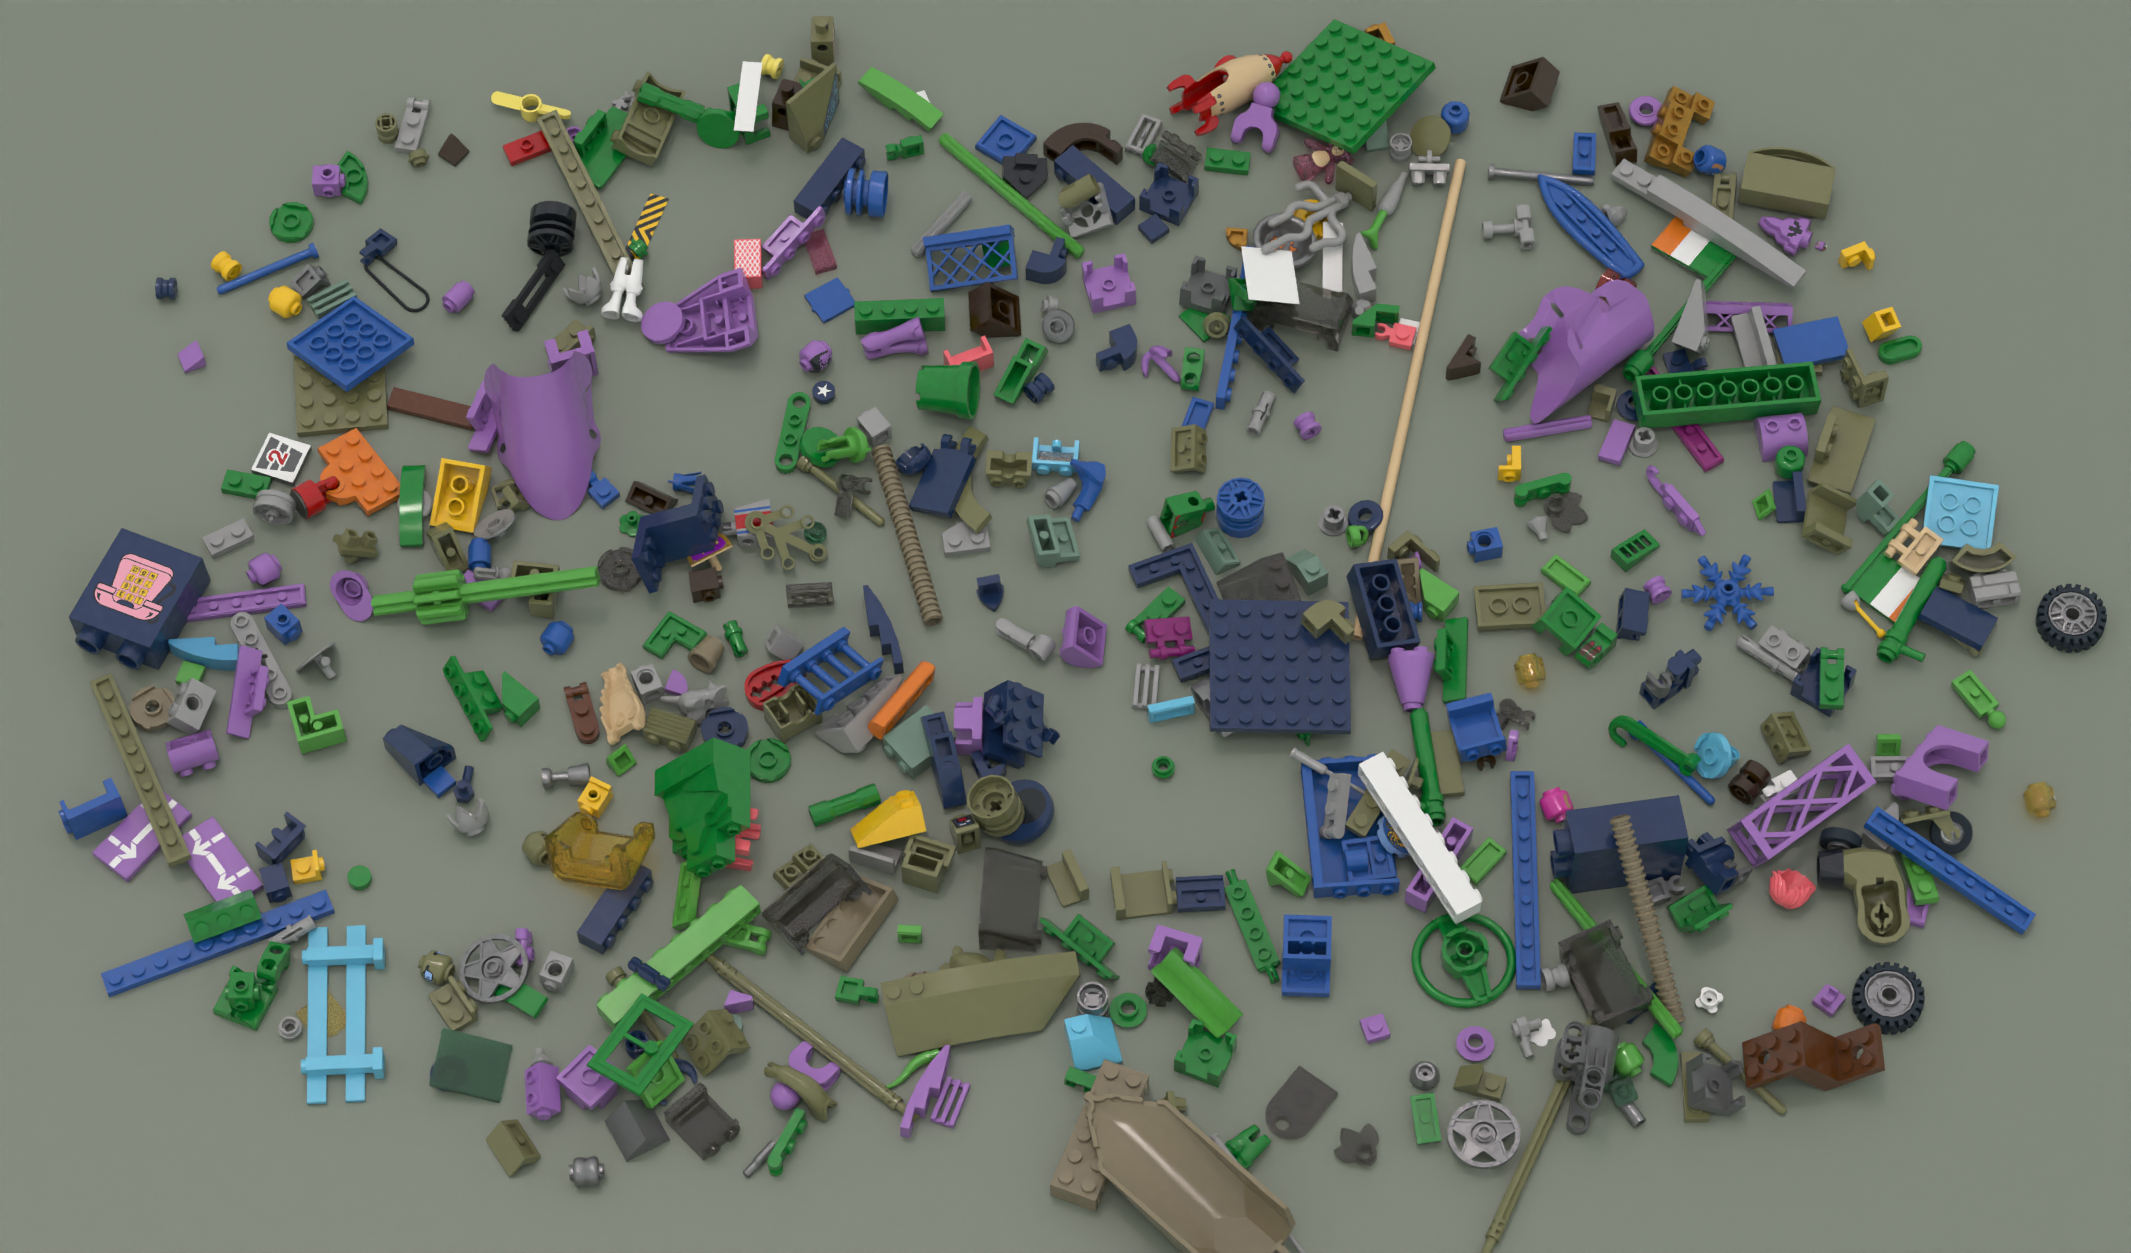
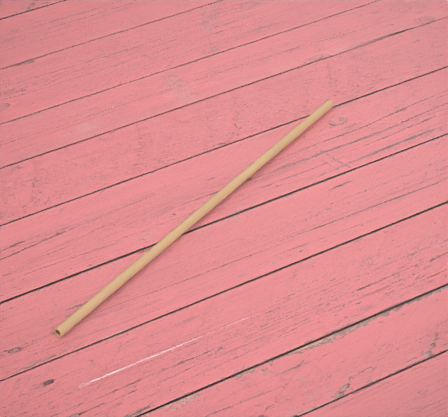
[1353,159,1466,641]

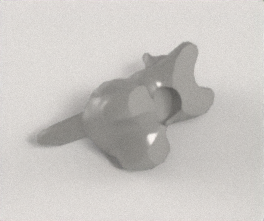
[660,679,729,724]

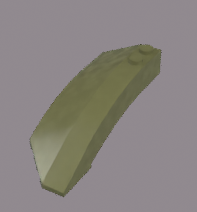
[880,951,1080,1057]

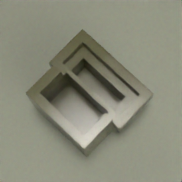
[901,834,956,894]

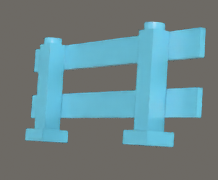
[301,925,385,1104]

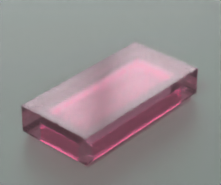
[805,229,837,275]

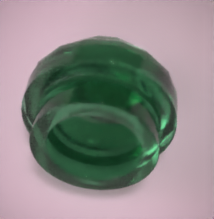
[804,521,827,544]

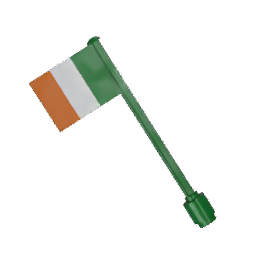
[1622,217,1737,383]
[1841,441,1976,624]

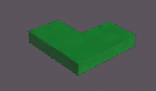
[643,611,707,660]

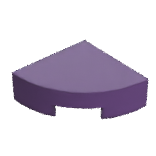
[664,669,688,696]
[1505,729,1519,762]

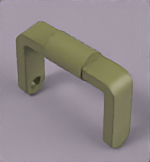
[491,478,517,510]

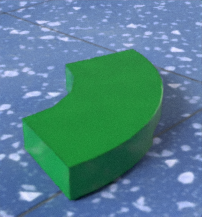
[337,151,368,205]
[1642,1023,1678,1088]

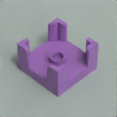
[1082,253,1136,314]
[544,329,598,376]
[1148,924,1203,970]

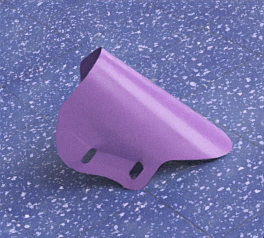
[1519,279,1654,424]
[484,351,601,520]

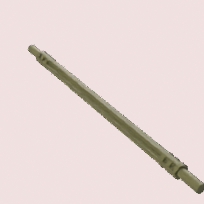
[705,954,920,1123]
[1481,1012,1599,1253]

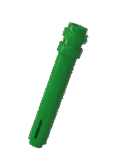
[1877,557,1947,664]
[1410,708,1446,827]

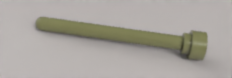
[796,455,885,526]
[605,966,679,1059]
[1693,1028,1787,1114]

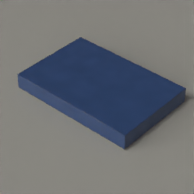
[1918,586,1998,651]

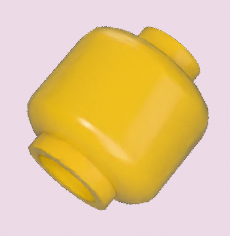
[268,285,302,319]

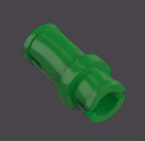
[723,620,748,657]

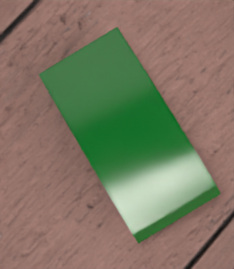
[494,984,549,1019]

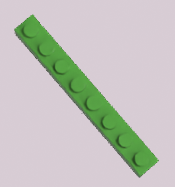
[596,885,761,1030]

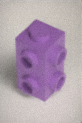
[524,1062,561,1120]

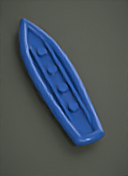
[1538,174,1644,280]

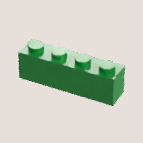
[854,298,945,335]

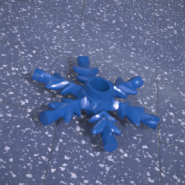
[1681,554,1774,631]

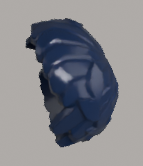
[895,443,931,475]

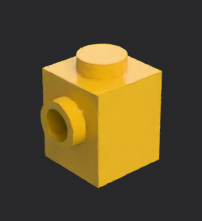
[1862,307,1902,342]

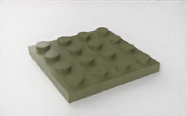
[294,355,389,437]

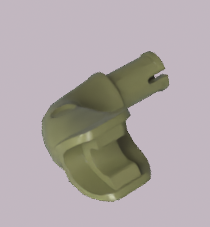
[764,1062,838,1122]

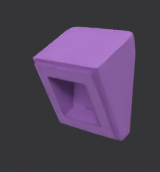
[178,341,206,373]
[724,990,754,1014]

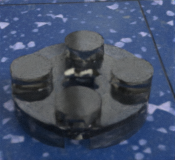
[598,547,641,593]

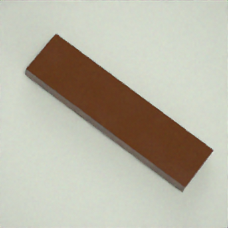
[386,387,473,431]

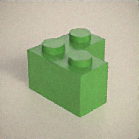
[287,696,347,754]

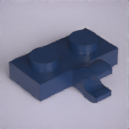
[1663,349,1708,373]

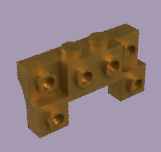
[1644,86,1715,177]

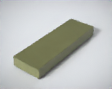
[1431,730,1464,798]

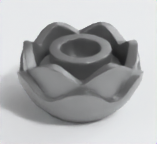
[1410,1061,1440,1091]

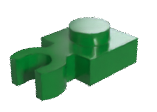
[885,135,924,160]

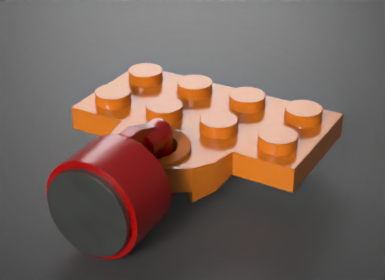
[290,428,400,519]

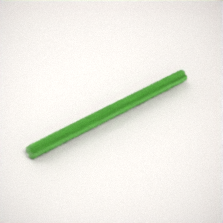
[939,133,1084,258]
[1550,878,1683,1039]

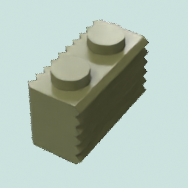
[642,707,697,753]

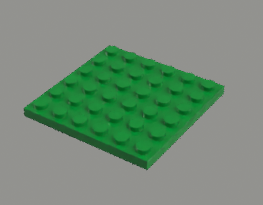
[1253,19,1436,154]

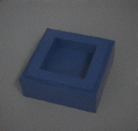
[1138,214,1169,244]

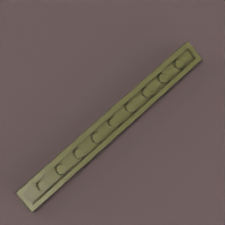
[536,110,644,298]
[90,673,192,868]

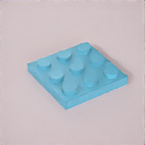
[1923,475,1999,549]

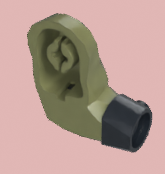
[1817,848,1910,946]

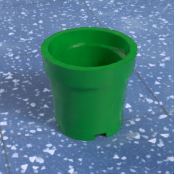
[916,361,980,420]

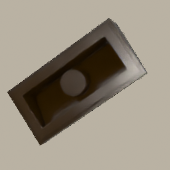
[625,481,678,514]

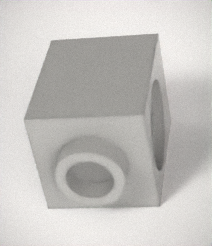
[857,407,892,448]
[631,664,664,705]
[539,951,575,992]

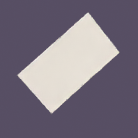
[1241,246,1300,304]

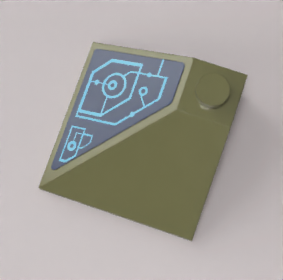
[786,62,840,154]

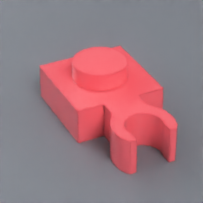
[1375,323,1416,351]

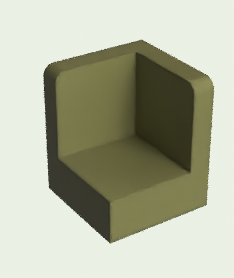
[1587,384,1617,423]

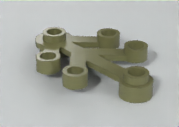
[745,505,827,570]

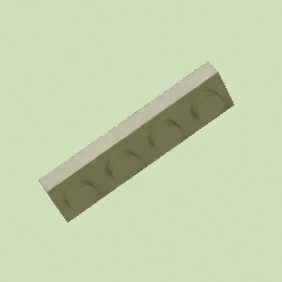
[1345,749,1411,838]

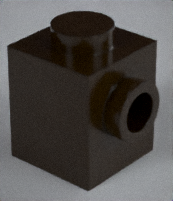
[688,567,724,603]

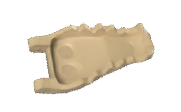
[599,662,645,745]

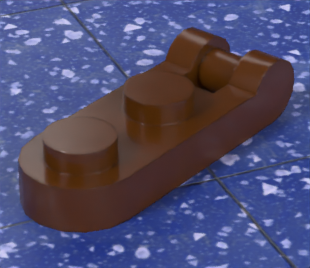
[563,682,600,744]

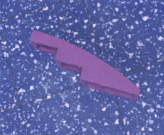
[900,1045,951,1138]

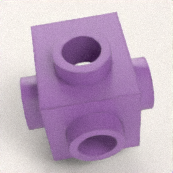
[312,164,346,197]

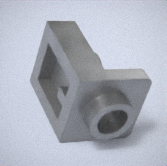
[290,264,331,299]

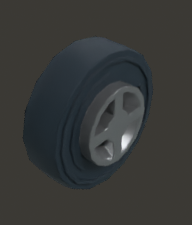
[1819,827,1862,851]

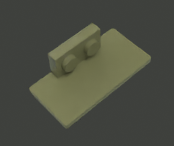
[1807,406,1875,495]

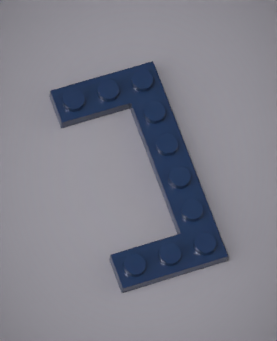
[1128,543,1218,683]

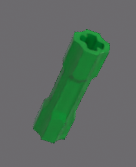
[636,82,705,124]
[808,783,881,826]

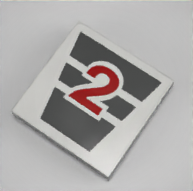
[251,433,312,486]

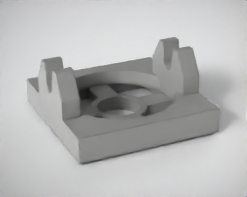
[1060,182,1114,239]

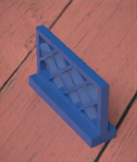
[923,224,1018,292]

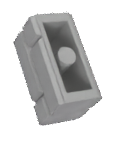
[1967,569,2021,609]

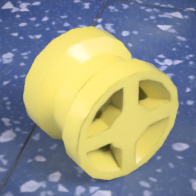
[761,54,784,80]

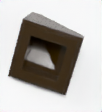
[438,133,469,166]

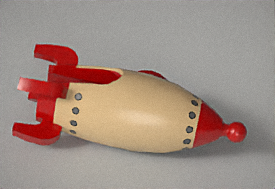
[1167,51,1293,137]

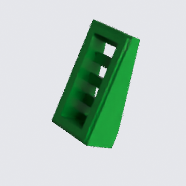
[1610,529,1660,572]

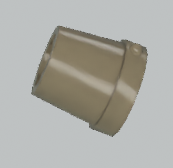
[688,635,725,674]

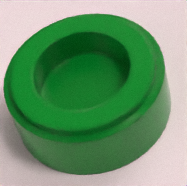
[347,865,372,890]

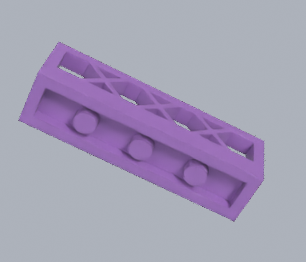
[1706,301,1793,333]

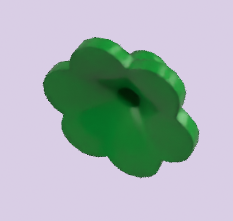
[619,511,644,537]

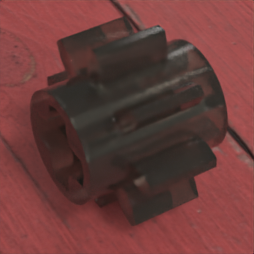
[1145,977,1174,1007]

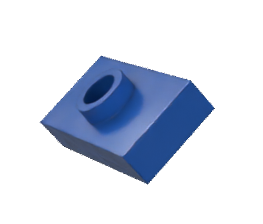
[1572,132,1596,175]

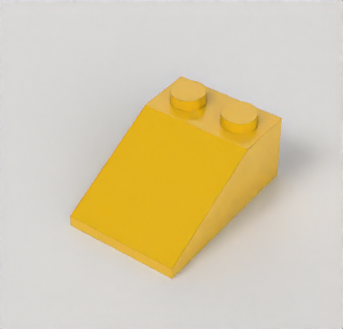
[430,458,492,533]
[850,790,926,848]

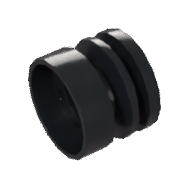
[527,201,577,257]

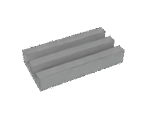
[1125,113,1162,158]
[1133,664,1160,709]

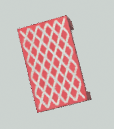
[734,239,762,289]

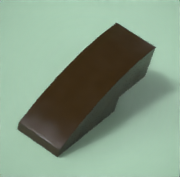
[1598,102,1637,166]

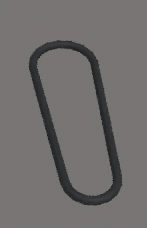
[364,256,430,312]

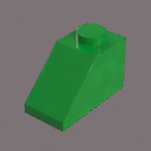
[502,671,541,727]

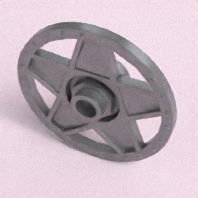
[459,934,529,1003]
[1447,1100,1520,1169]

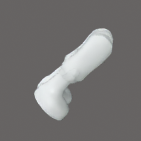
[601,257,643,323]

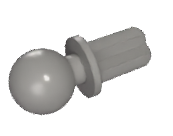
[473,566,512,581]

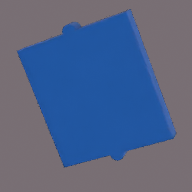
[804,277,855,324]

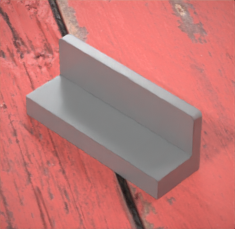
[1731,306,1776,367]

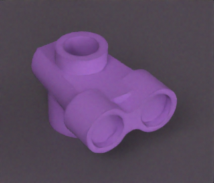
[508,928,535,968]

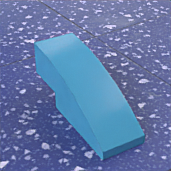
[168,637,239,671]

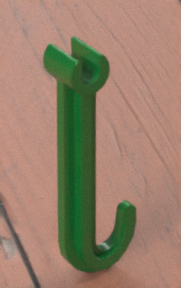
[1608,715,1701,776]

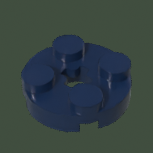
[701,707,748,748]

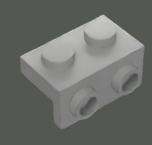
[1759,625,1811,670]

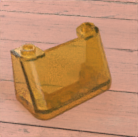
[544,812,655,890]

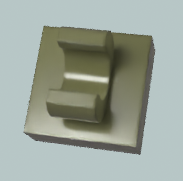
[500,485,530,513]

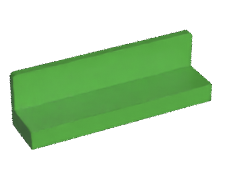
[1151,947,1243,1038]

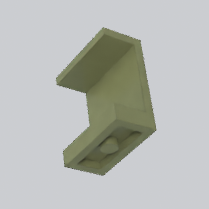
[1801,482,1857,555]
[1110,861,1177,920]

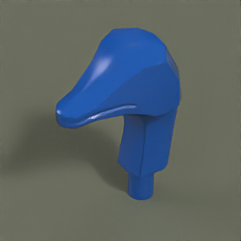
[1070,459,1106,522]

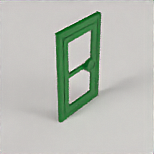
[587,993,694,1097]

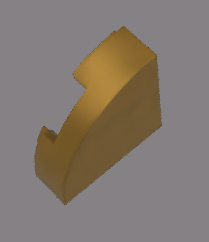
[1226,227,1248,251]

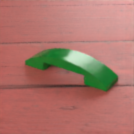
[399,465,426,547]

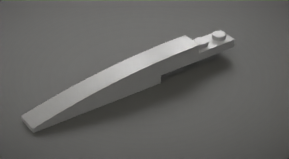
[1611,159,1806,289]

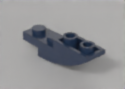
[920,711,967,809]

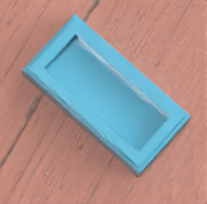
[1147,695,1195,723]

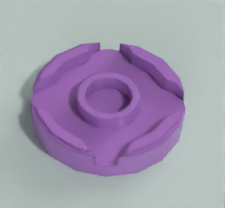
[641,302,685,344]

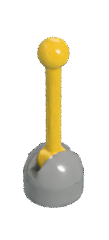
[1840,590,1886,638]

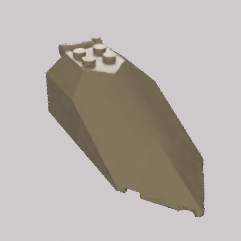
[1084,1091,1296,1253]

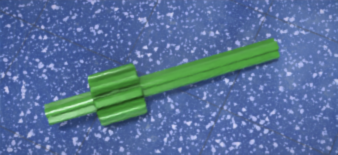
[371,566,600,625]

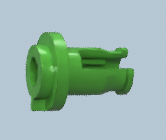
[817,427,871,463]

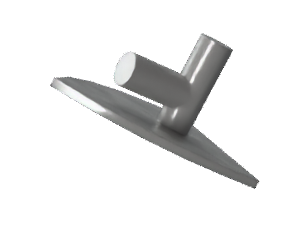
[296,642,336,680]

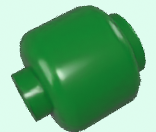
[1774,445,1805,479]

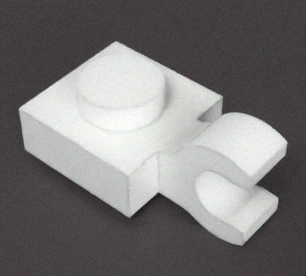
[1760,770,1801,803]

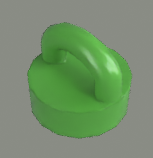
[1345,525,1368,548]

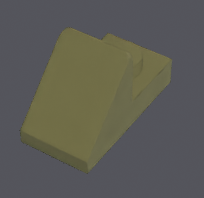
[1453,1063,1507,1103]

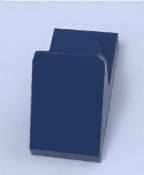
[971,750,1006,779]

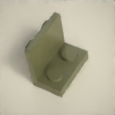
[1840,348,1889,408]

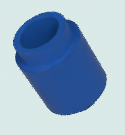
[468,538,491,572]

